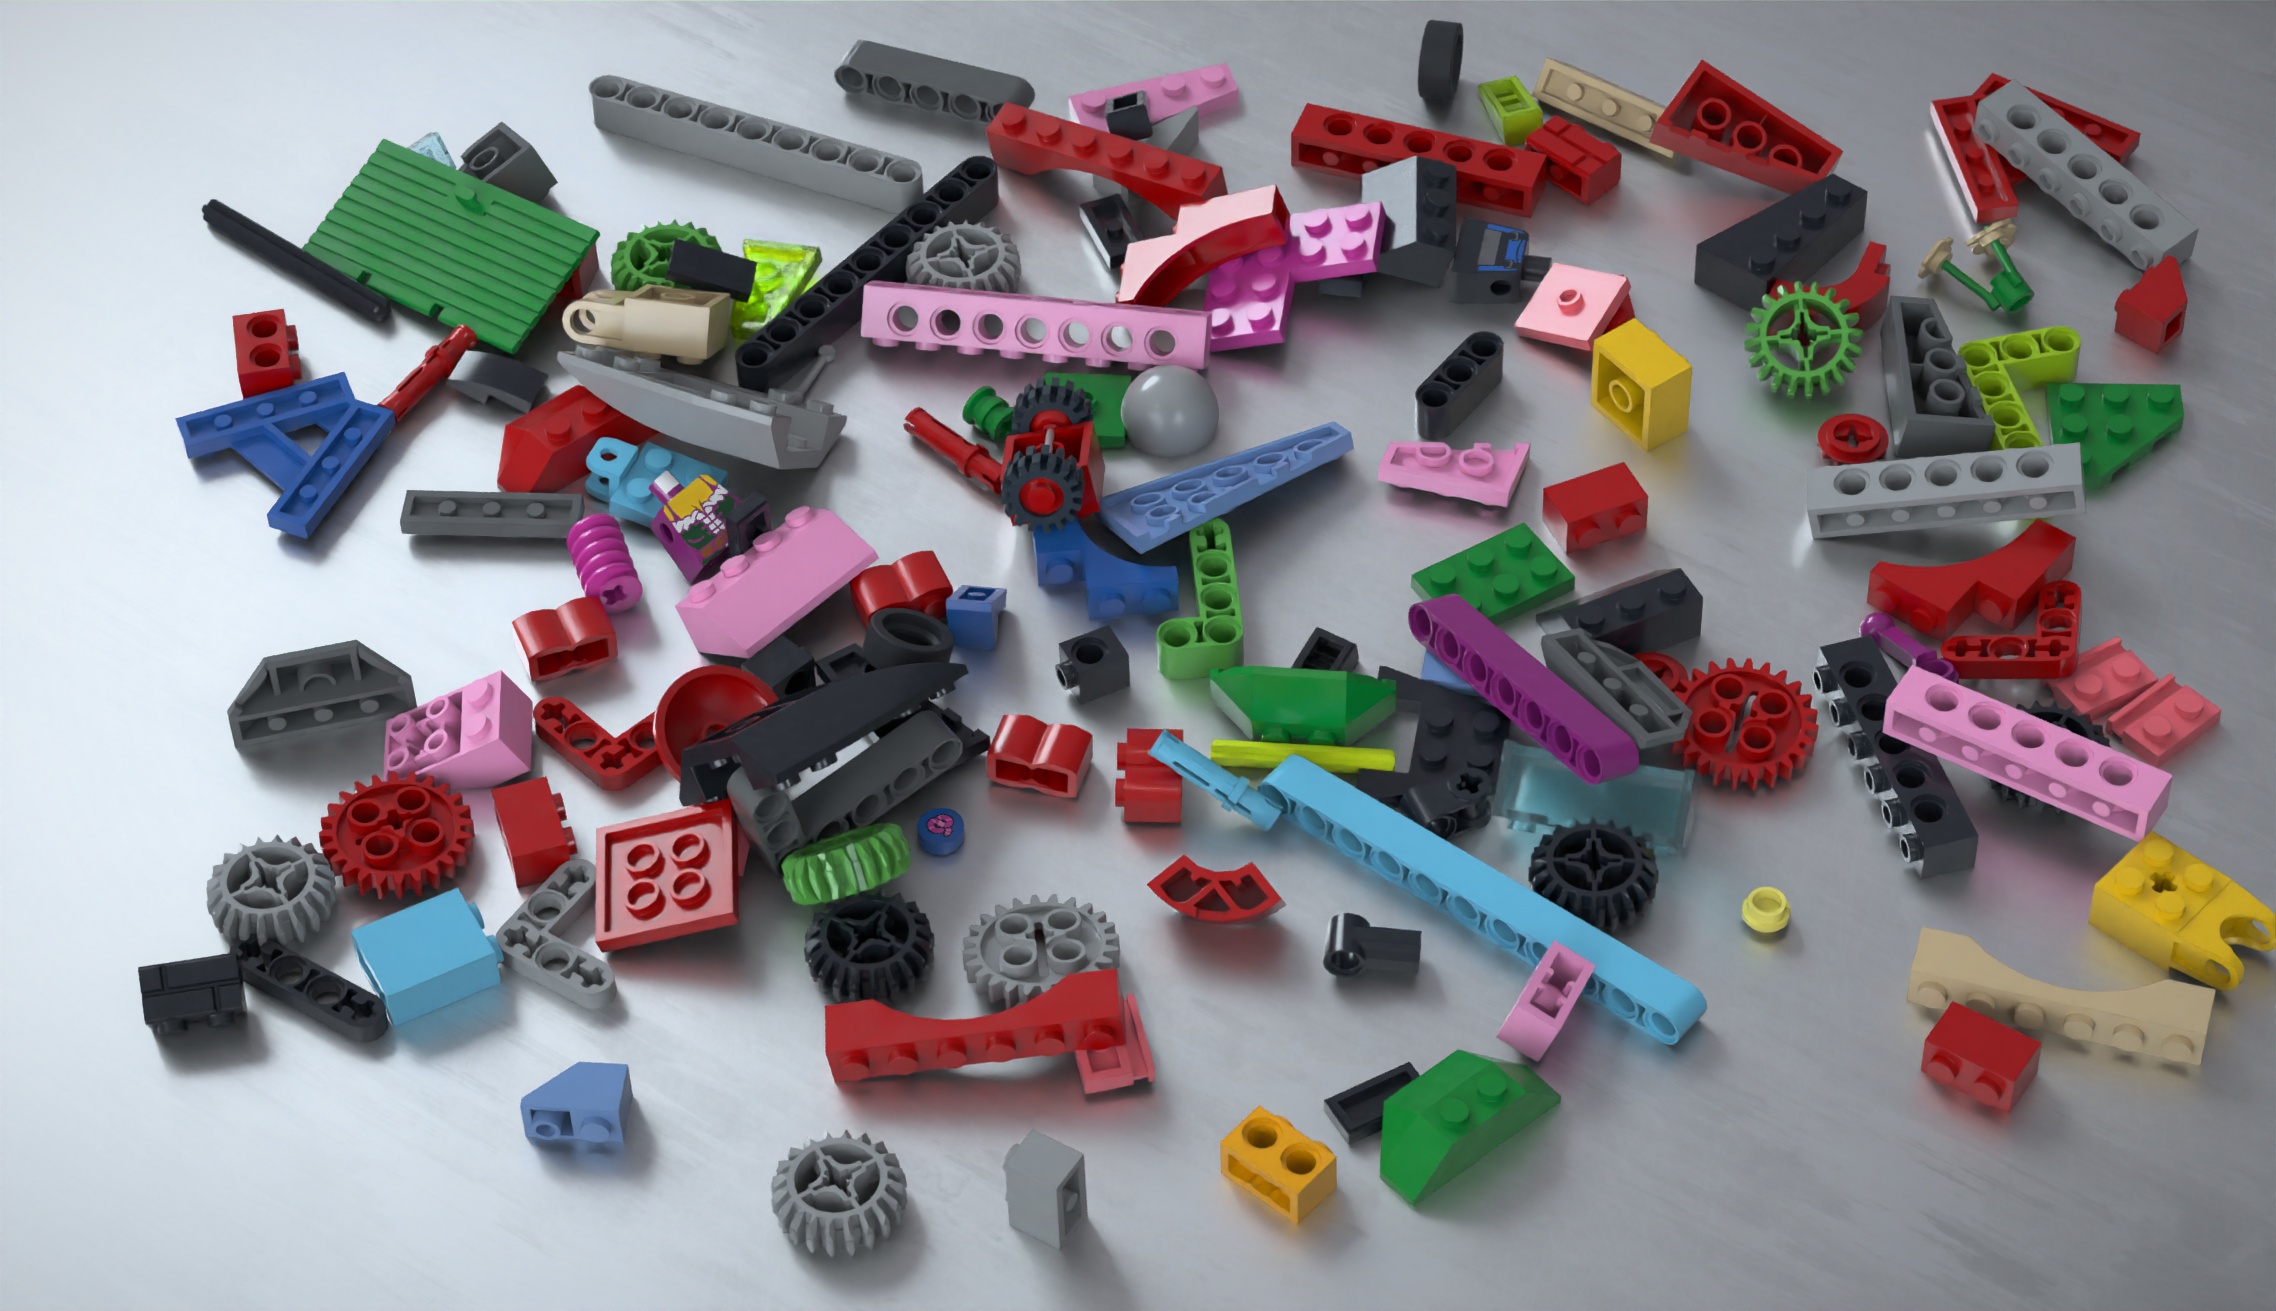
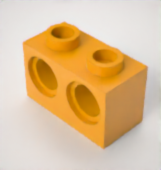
[1220,1105,1337,1224]

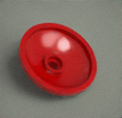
[653,665,779,783]

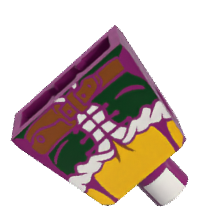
[648,470,742,584]

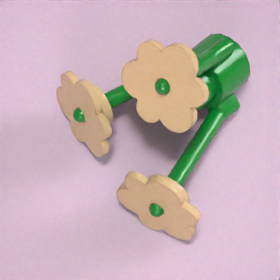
[1918,218,2034,314]

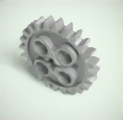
[962,894,1120,1009]

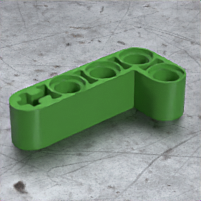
[1156,518,1244,680]

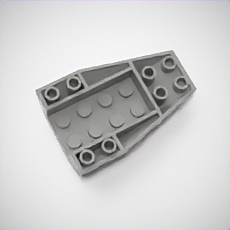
[557,345,847,469]

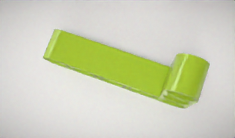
[1957,326,2081,521]

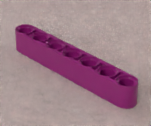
[1408,593,1639,785]

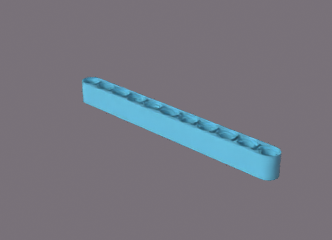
[1257,755,1707,1044]

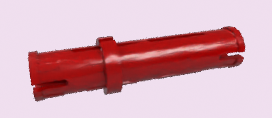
[376,324,479,426]
[903,407,1002,494]

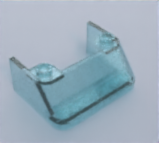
[1492,739,1703,857]

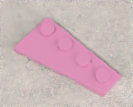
[1069,63,1239,133]

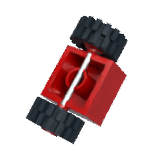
[1000,377,1105,533]

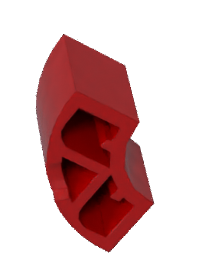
[1147,854,1287,926]

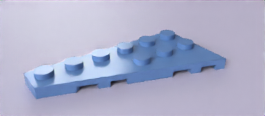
[1094,421,1354,554]

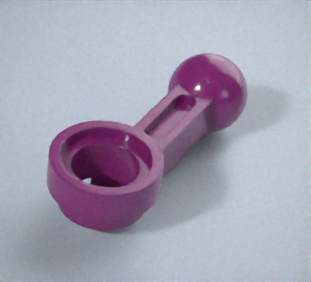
[1859,612,1959,684]

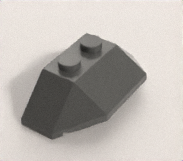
[1540,628,1693,753]
[227,640,417,748]

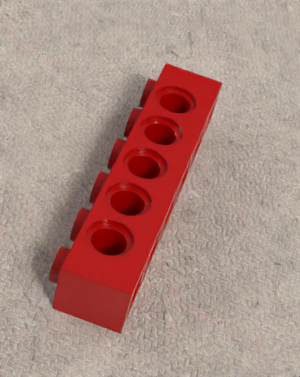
[1291,103,1547,219]

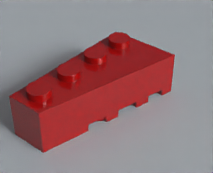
[1649,59,1844,195]

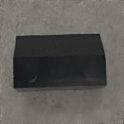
[1359,155,1456,288]
[1536,568,1703,656]

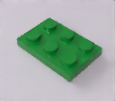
[1411,522,1575,626]

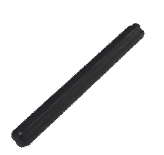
[201,199,392,322]

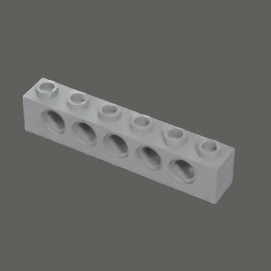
[1973,79,2199,271]
[1807,443,2086,539]

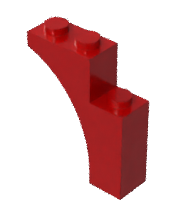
[1115,184,1291,308]
[1867,518,2076,643]

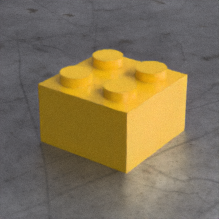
[1591,318,1692,452]

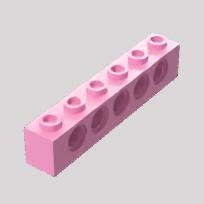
[1883,665,2173,842]

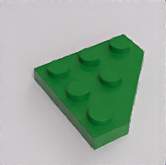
[2045,383,2184,489]

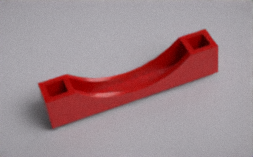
[985,102,1228,221]
[825,968,1127,1082]

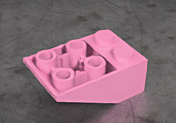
[383,670,533,790]

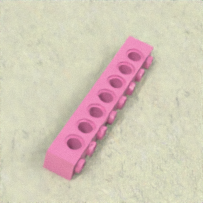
[861,280,1213,372]

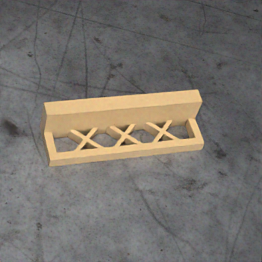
[1531,58,1680,160]

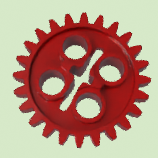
[1671,658,1819,791]
[319,771,475,899]

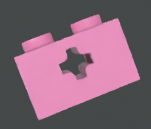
[1496,940,1596,1062]

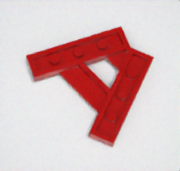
[1930,73,2141,223]

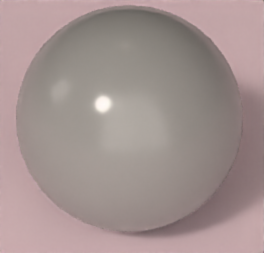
[1121,364,1219,457]

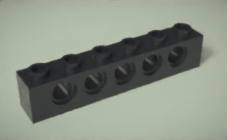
[1812,635,1979,880]

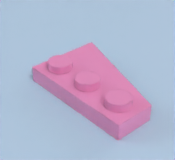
[1378,442,1531,507]

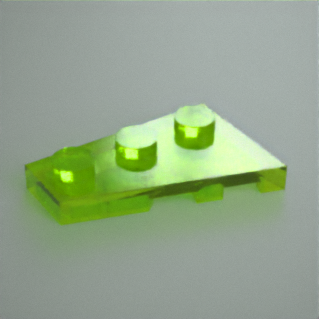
[729,239,823,340]

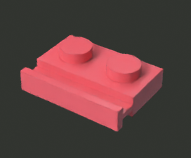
[2041,636,2158,721]
[2105,673,2221,768]
[1074,993,1155,1094]

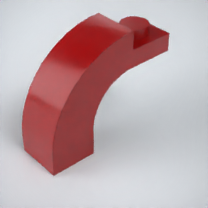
[1763,241,1891,346]

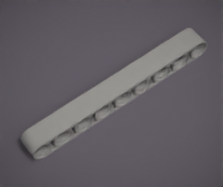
[588,75,924,215]

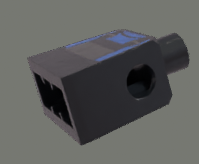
[1450,217,1552,304]

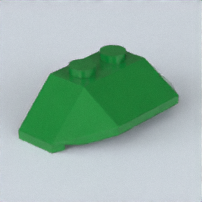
[1209,666,1397,747]
[1379,1049,1561,1207]

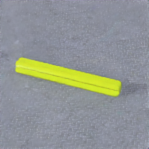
[1210,739,1396,774]

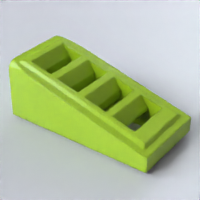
[1477,76,1543,147]

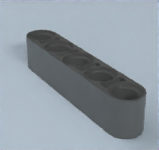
[834,40,1035,126]

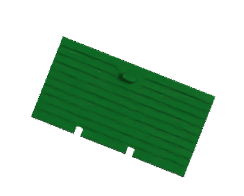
[302,138,600,354]

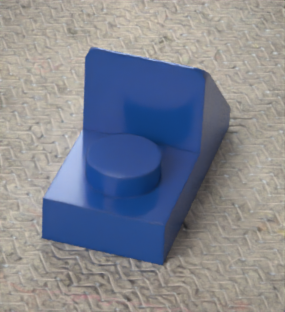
[946,585,1007,650]

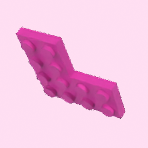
[1203,201,1386,352]

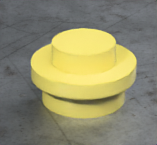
[1742,887,1791,932]

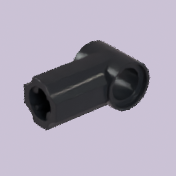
[1323,913,1422,978]

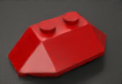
[497,385,660,493]

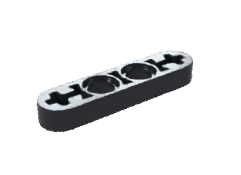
[230,934,388,1043]

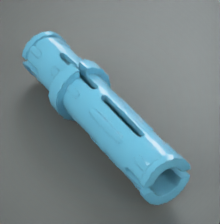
[1148,729,1283,832]

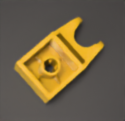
[2088,831,2276,991]

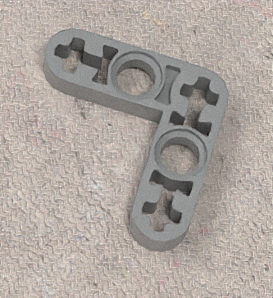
[496,859,617,1009]

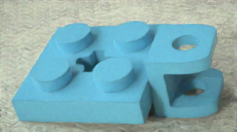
[585,437,728,528]

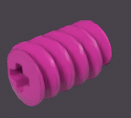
[566,514,643,614]

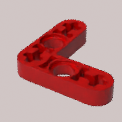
[1940,580,2083,679]
[533,696,663,792]

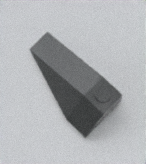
[458,121,558,203]

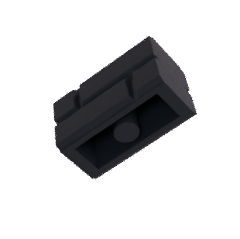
[138,952,247,1035]

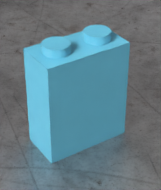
[351,888,504,1027]

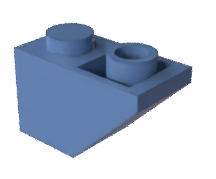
[520,1062,633,1142]

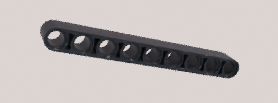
[735,156,999,394]

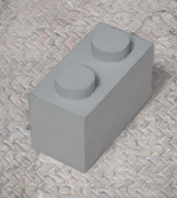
[1003,1129,1088,1250]

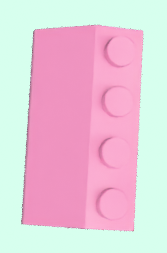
[675,506,879,659]

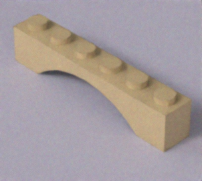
[1906,926,2216,1065]

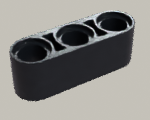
[1415,331,1504,440]

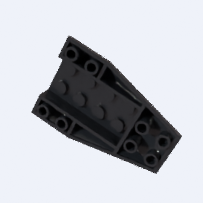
[679,662,969,807]

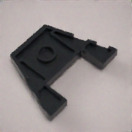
[1356,666,1512,808]

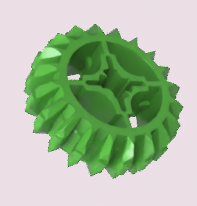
[610,219,722,292]
[1744,281,1863,400]
[781,822,912,905]

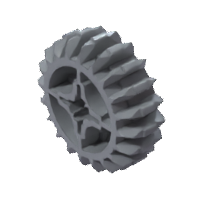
[906,219,1021,317]
[206,834,337,947]
[771,1129,907,1258]

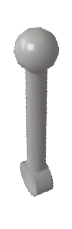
[791,345,836,403]

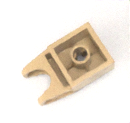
[562,284,730,364]

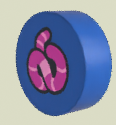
[917,808,965,854]

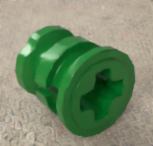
[962,386,1014,443]

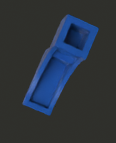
[1032,516,1179,620]

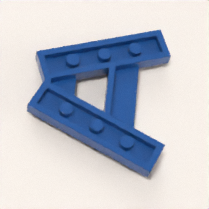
[175,372,396,539]

